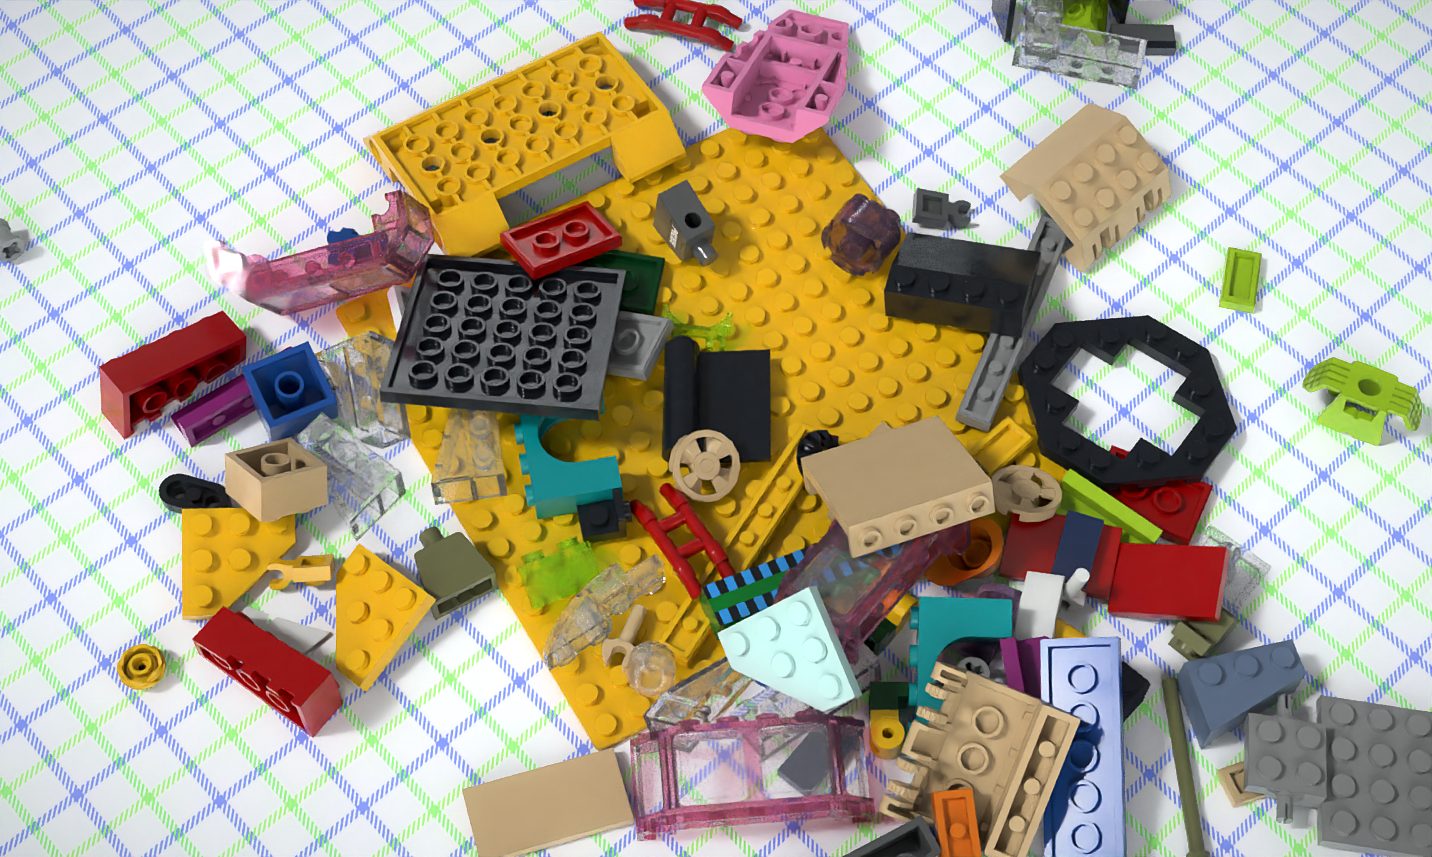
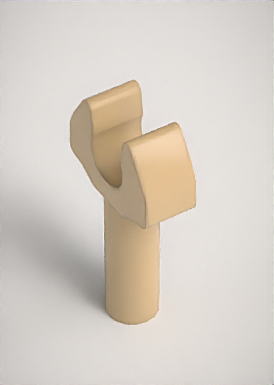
[602,604,648,674]

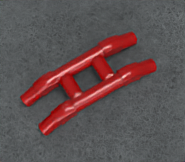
[624,0,743,52]
[630,483,736,600]

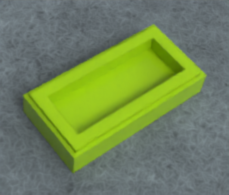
[1218,247,1262,314]

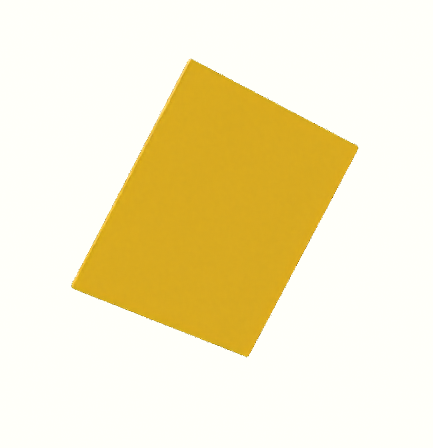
[336,127,1068,751]

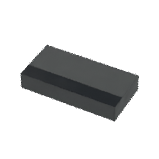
[1109,24,1177,56]

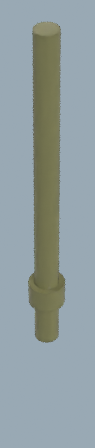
[1161,677,1210,857]

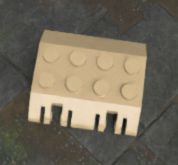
[999,102,1172,272]
[878,661,1081,857]

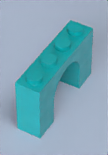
[511,396,623,519]
[907,596,1012,734]

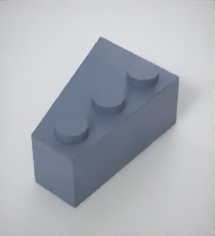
[1176,639,1306,750]

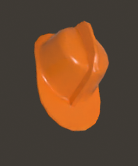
[921,518,1004,586]

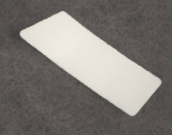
[242,606,328,653]

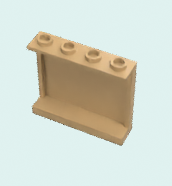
[801,415,995,558]

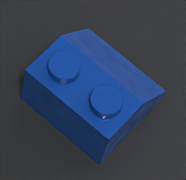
[241,341,338,442]

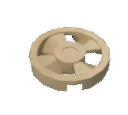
[668,429,740,502]
[991,465,1063,522]

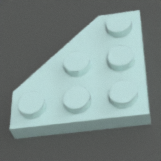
[717,586,862,712]

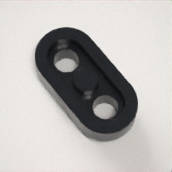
[159,474,232,514]

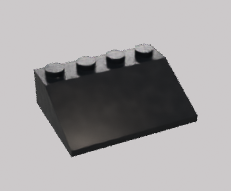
[884,232,1041,338]

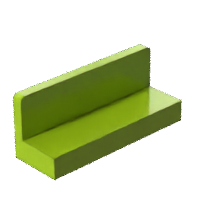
[1049,469,1163,561]

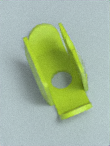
[1302,357,1422,446]

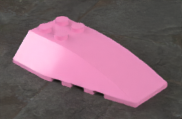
[701,9,849,143]

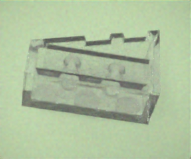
[315,330,411,449]
[430,408,507,505]
[297,413,406,542]

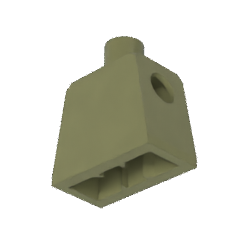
[414,526,498,621]

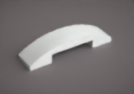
[1007,571,1065,686]

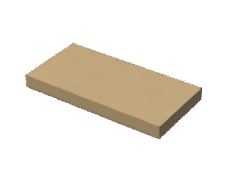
[462,747,634,857]

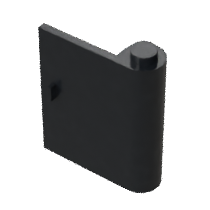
[662,335,771,465]

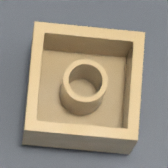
[225,437,327,522]

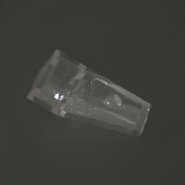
[643,656,754,754]

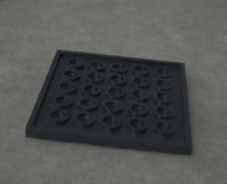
[379,253,626,421]

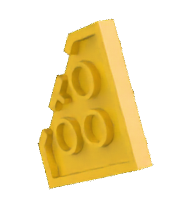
[182,508,296,620]
[336,544,436,692]

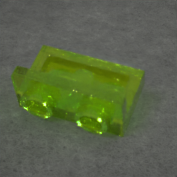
[515,536,604,609]

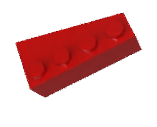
[99,310,247,440]
[192,606,343,738]

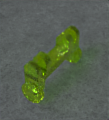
[662,304,733,351]

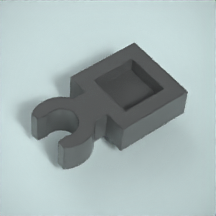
[912,188,971,229]

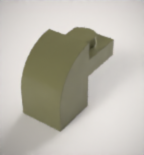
[1168,607,1240,661]

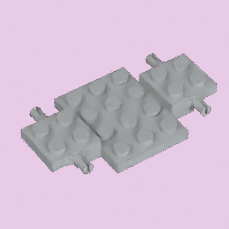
[1244,694,1432,857]

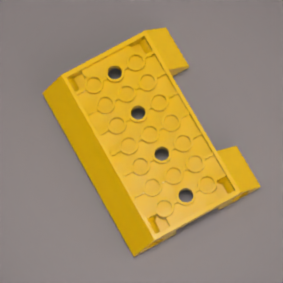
[363,31,686,258]

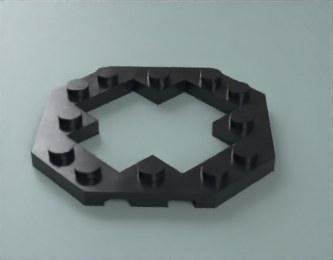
[1017,315,1237,491]

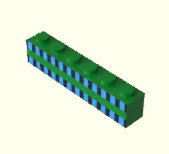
[699,533,925,641]

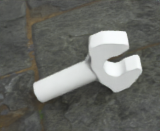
[1062,568,1090,612]

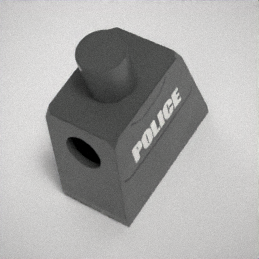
[653,180,718,267]

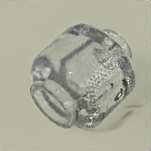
[626,641,677,697]

